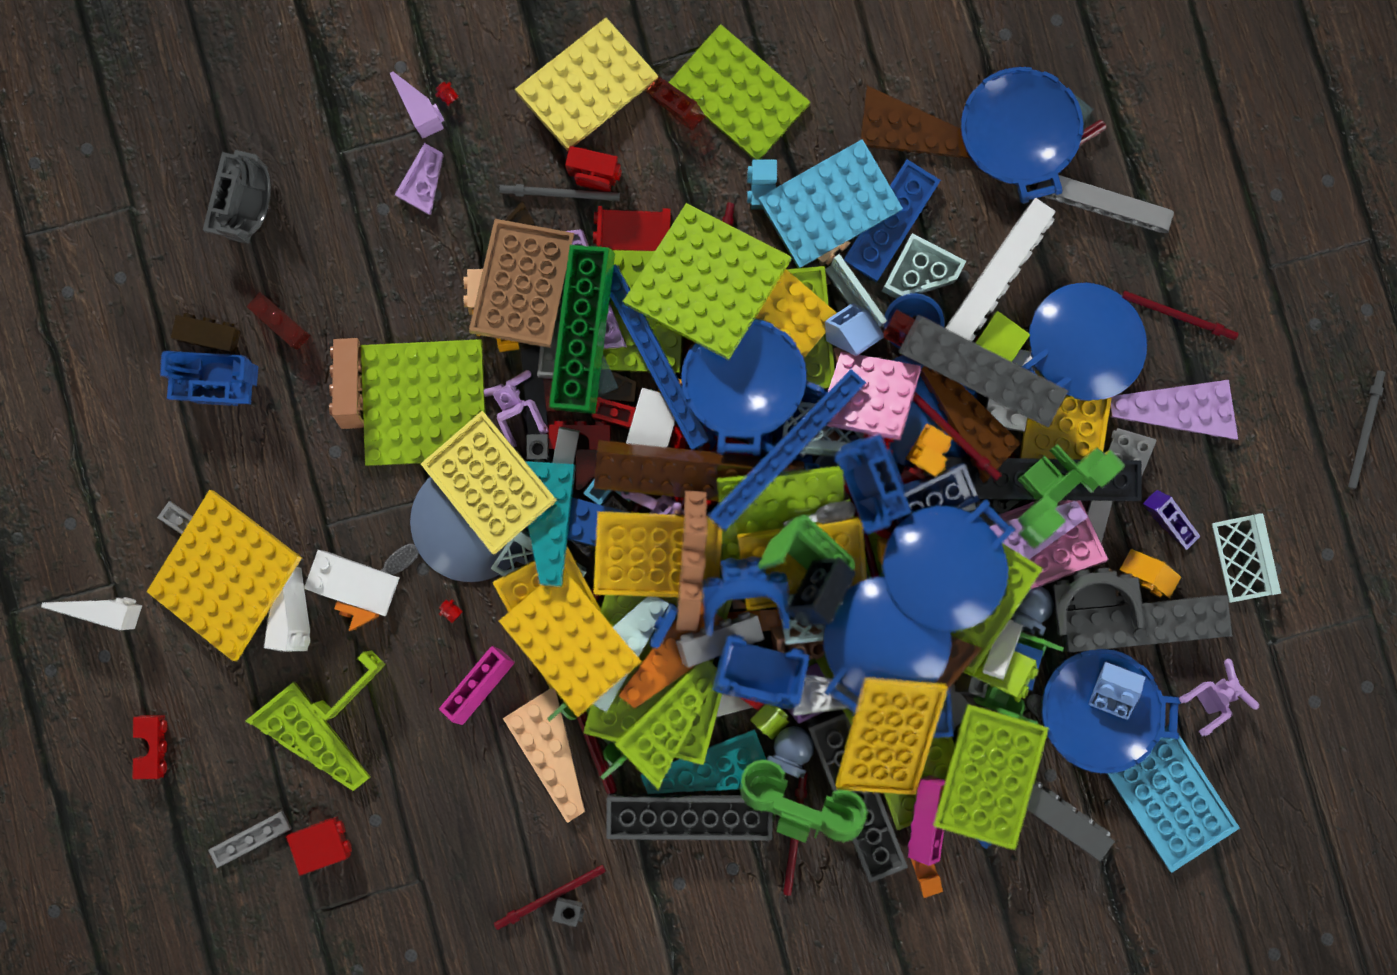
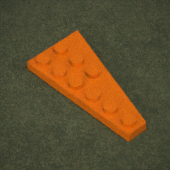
[618,602,724,708]

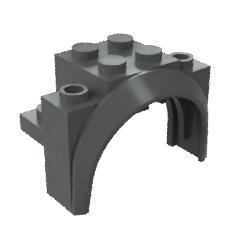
[203,150,271,244]
[1052,568,1145,635]

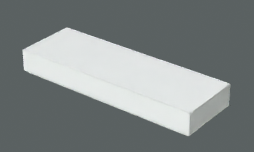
[983,620,1023,679]

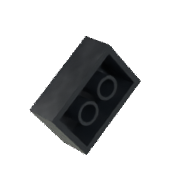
[786,557,856,626]

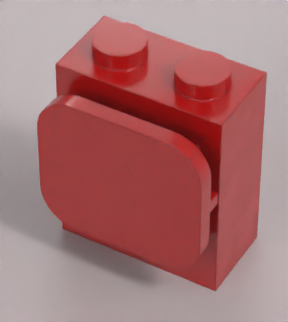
[565,146,622,192]
[286,816,352,875]

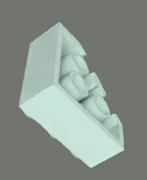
[882,233,966,299]

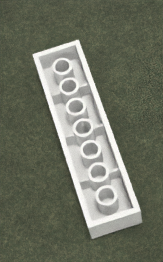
[945,198,1056,342]

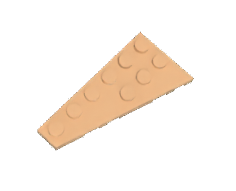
[503,688,585,823]

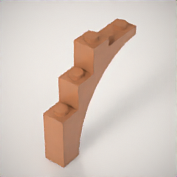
[676,491,707,631]

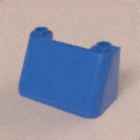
[712,634,809,709]

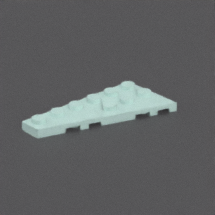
[593,596,669,712]

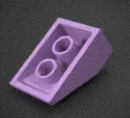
[390,72,444,139]

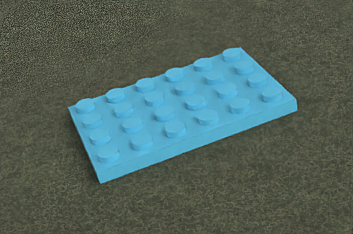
[758,139,903,268]
[1106,724,1239,873]

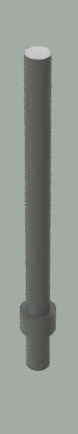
[500,184,620,201]
[1348,370,1386,489]

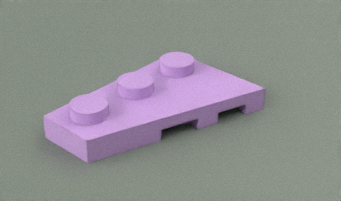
[395,143,443,216]

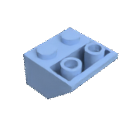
[825,303,884,356]
[1088,662,1145,720]

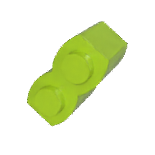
[750,704,789,740]

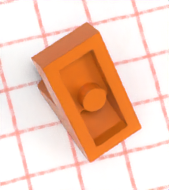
[334,601,379,631]
[911,859,943,898]

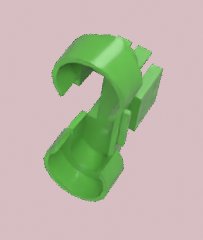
[1017,444,1125,549]
[740,760,867,843]

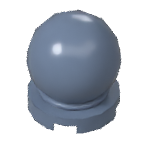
[1010,586,1054,636]
[766,726,814,778]

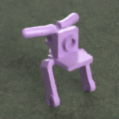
[484,370,549,447]
[621,492,684,515]
[1179,659,1259,736]

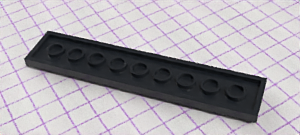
[943,457,1142,501]

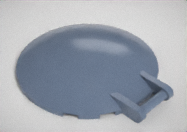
[410,477,535,582]

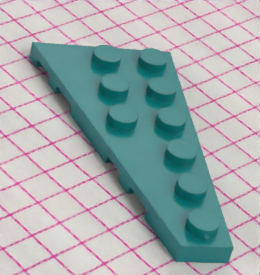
[525,461,576,587]
[640,729,766,794]

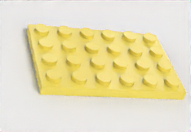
[515,18,658,151]
[421,411,557,555]

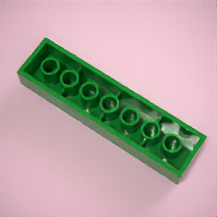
[549,245,615,414]

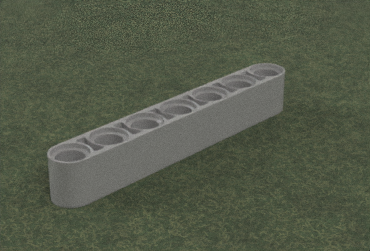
[1036,175,1174,233]

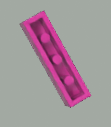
[439,646,515,725]
[908,775,945,866]

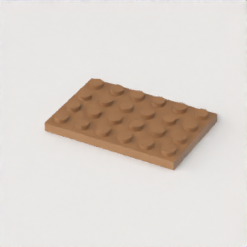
[469,219,574,348]

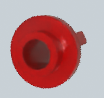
[435,82,458,106]
[438,599,463,623]

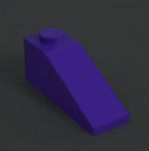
[1143,490,1200,550]

